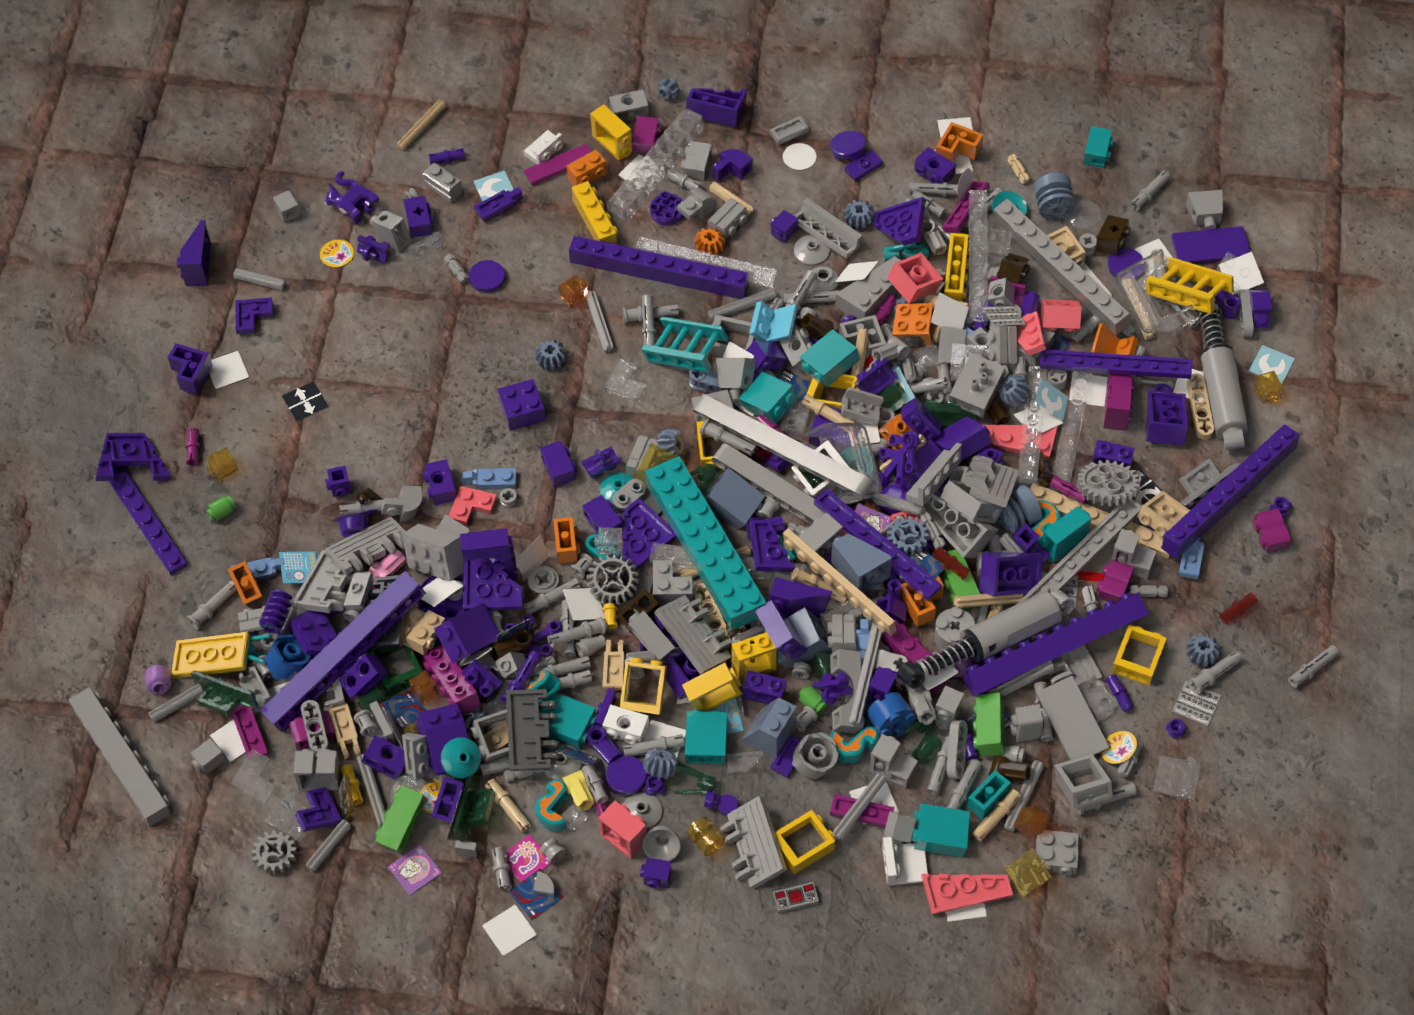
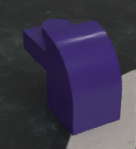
[713,149,753,182]
[1249,290,1272,328]
[1012,523,1050,564]

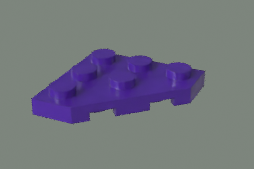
[873,197,926,246]
[622,498,677,572]
[463,558,523,611]

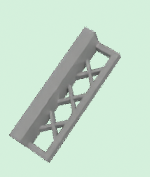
[794,198,863,258]
[906,443,962,506]

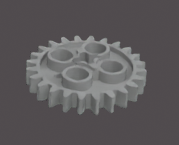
[1077,460,1141,507]

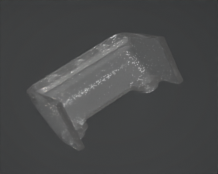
[1116,249,1199,333]
[804,423,882,504]

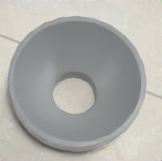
[809,266,839,292]
[643,826,681,861]

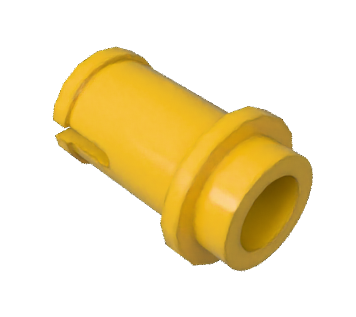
[602,603,618,629]

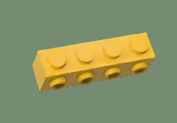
[571,181,619,245]
[944,233,971,302]

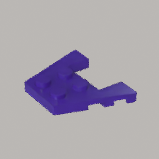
[95,433,171,481]
[289,610,341,656]

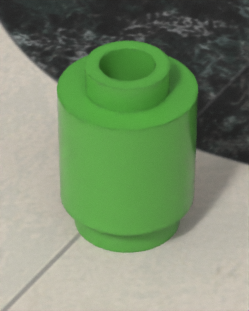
[206,495,236,522]
[798,686,828,715]

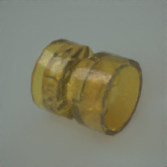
[686,817,725,856]

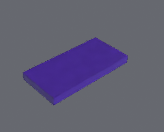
[1171,226,1250,264]

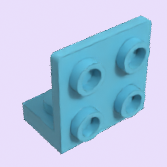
[749,301,798,342]

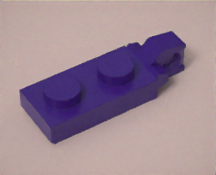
[474,187,523,222]

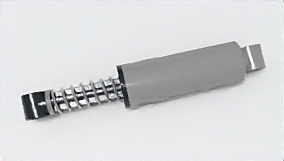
[1198,290,1248,450]
[898,590,1075,689]

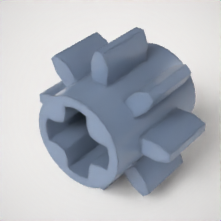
[658,78,679,100]

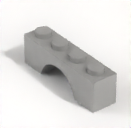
[830,649,865,734]

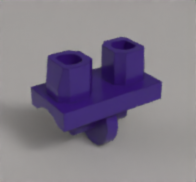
[356,235,390,264]
[582,447,621,479]
[461,659,502,697]
[813,672,853,705]

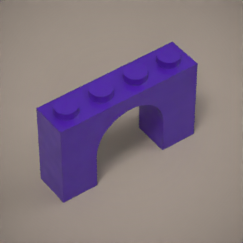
[460,528,518,582]

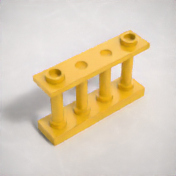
[1146,257,1234,314]

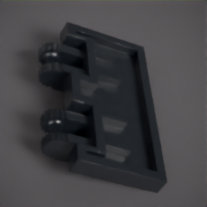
[365,574,412,650]

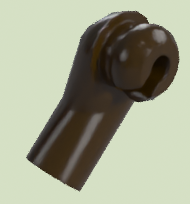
[356,488,381,505]

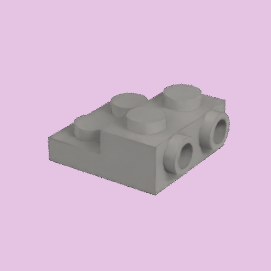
[1034,829,1079,876]

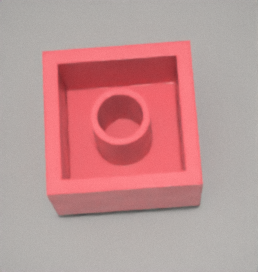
[887,253,943,304]
[1041,299,1082,332]
[598,801,647,859]

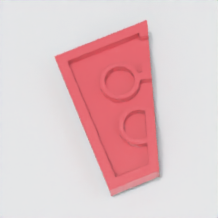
[1015,311,1046,356]

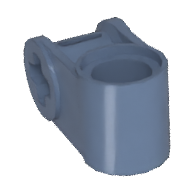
[689,369,722,393]

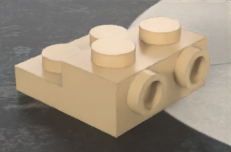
[1047,226,1086,266]
[1137,491,1190,536]
[402,607,445,655]

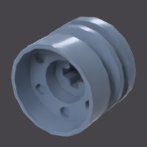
[1034,172,1076,220]
[997,485,1042,536]

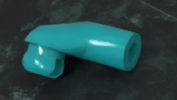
[902,247,930,258]

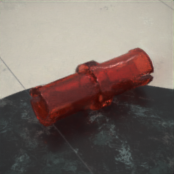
[932,546,970,580]
[1219,592,1258,624]

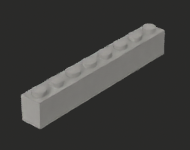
[68,687,171,827]

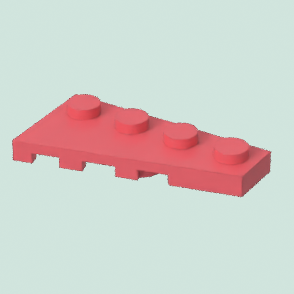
[983,425,1057,460]
[921,874,1013,915]

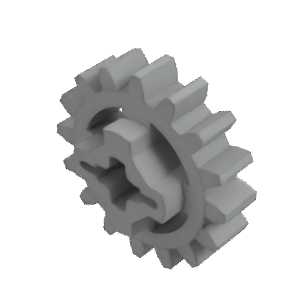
[251,830,297,875]

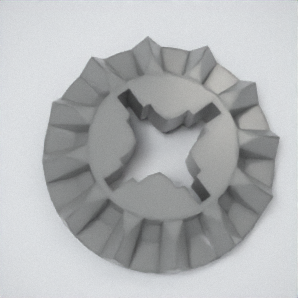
[528,566,559,594]

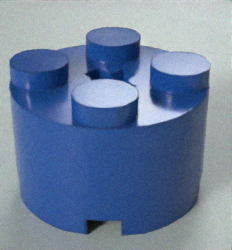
[264,634,311,680]
[868,692,916,738]

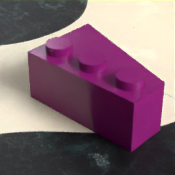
[1103,373,1135,431]

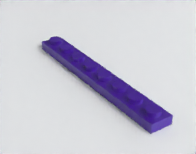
[1040,349,1192,379]
[98,464,187,576]
[814,489,942,601]

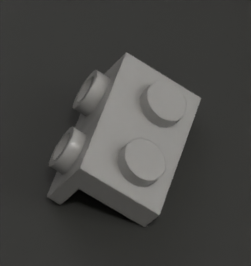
[841,387,884,426]
[369,701,396,745]
[402,733,430,780]

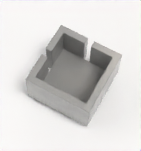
[293,749,341,791]

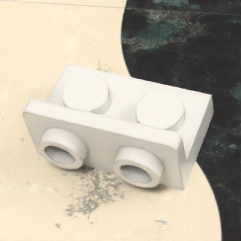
[524,130,563,164]

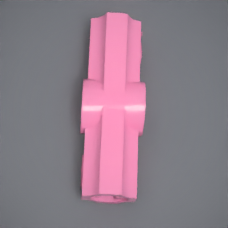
[366,549,407,600]

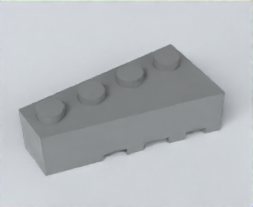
[835,257,901,319]
[923,490,998,558]

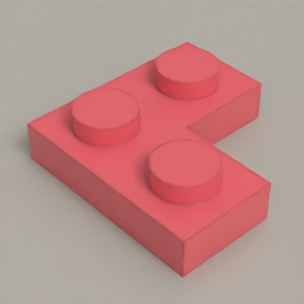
[449,486,497,526]

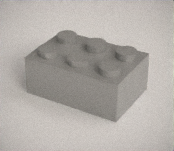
[402,524,464,581]

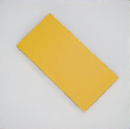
[171,632,251,679]

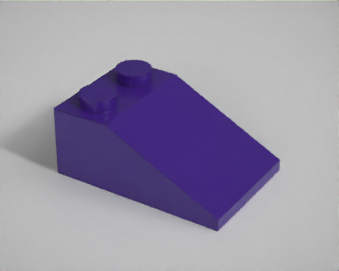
[177,220,211,286]
[1146,390,1188,445]
[979,552,1043,596]
[767,577,832,618]
[659,650,731,699]
[416,704,468,776]

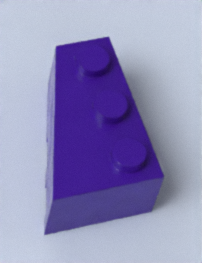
[686,88,747,127]

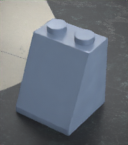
[704,468,765,530]
[831,533,892,593]
[765,608,832,669]
[741,698,797,759]

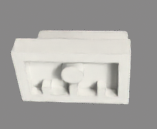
[882,837,928,886]

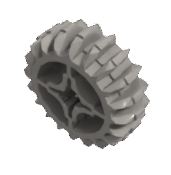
[587,553,639,605]

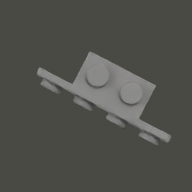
[1178,458,1240,508]

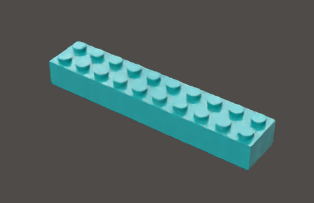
[645,456,766,631]

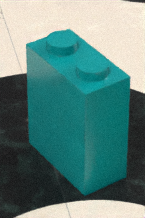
[799,329,861,387]
[738,372,799,423]
[1041,506,1092,564]
[540,692,597,750]
[685,710,727,765]
[912,803,970,857]

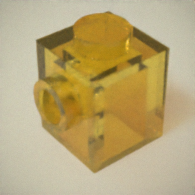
[1254,371,1283,404]
[206,447,238,481]

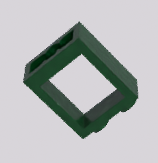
[368,644,425,697]

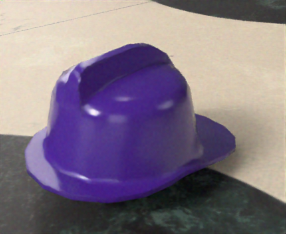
[332,509,378,538]

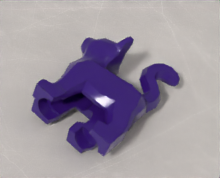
[324,171,379,225]

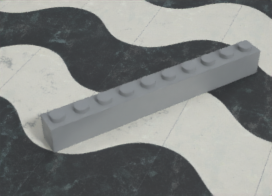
[994,199,1130,335]

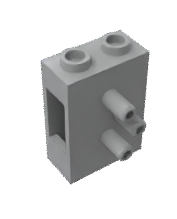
[949,353,1005,418]

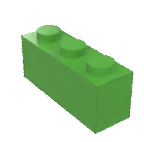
[937,549,980,610]
[973,693,1005,757]
[375,785,427,854]

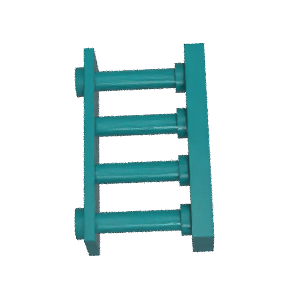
[641,317,728,372]

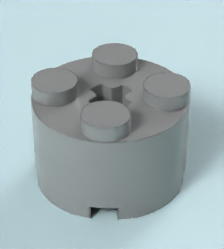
[935,607,975,650]
[792,733,838,779]

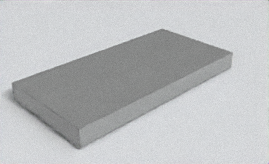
[1036,676,1109,760]

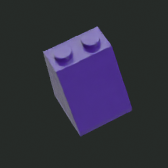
[893,439,950,493]
[434,603,500,664]

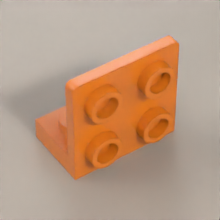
[892,303,936,346]
[1091,323,1139,355]

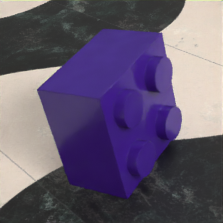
[498,379,546,431]

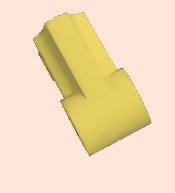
[562,770,595,811]

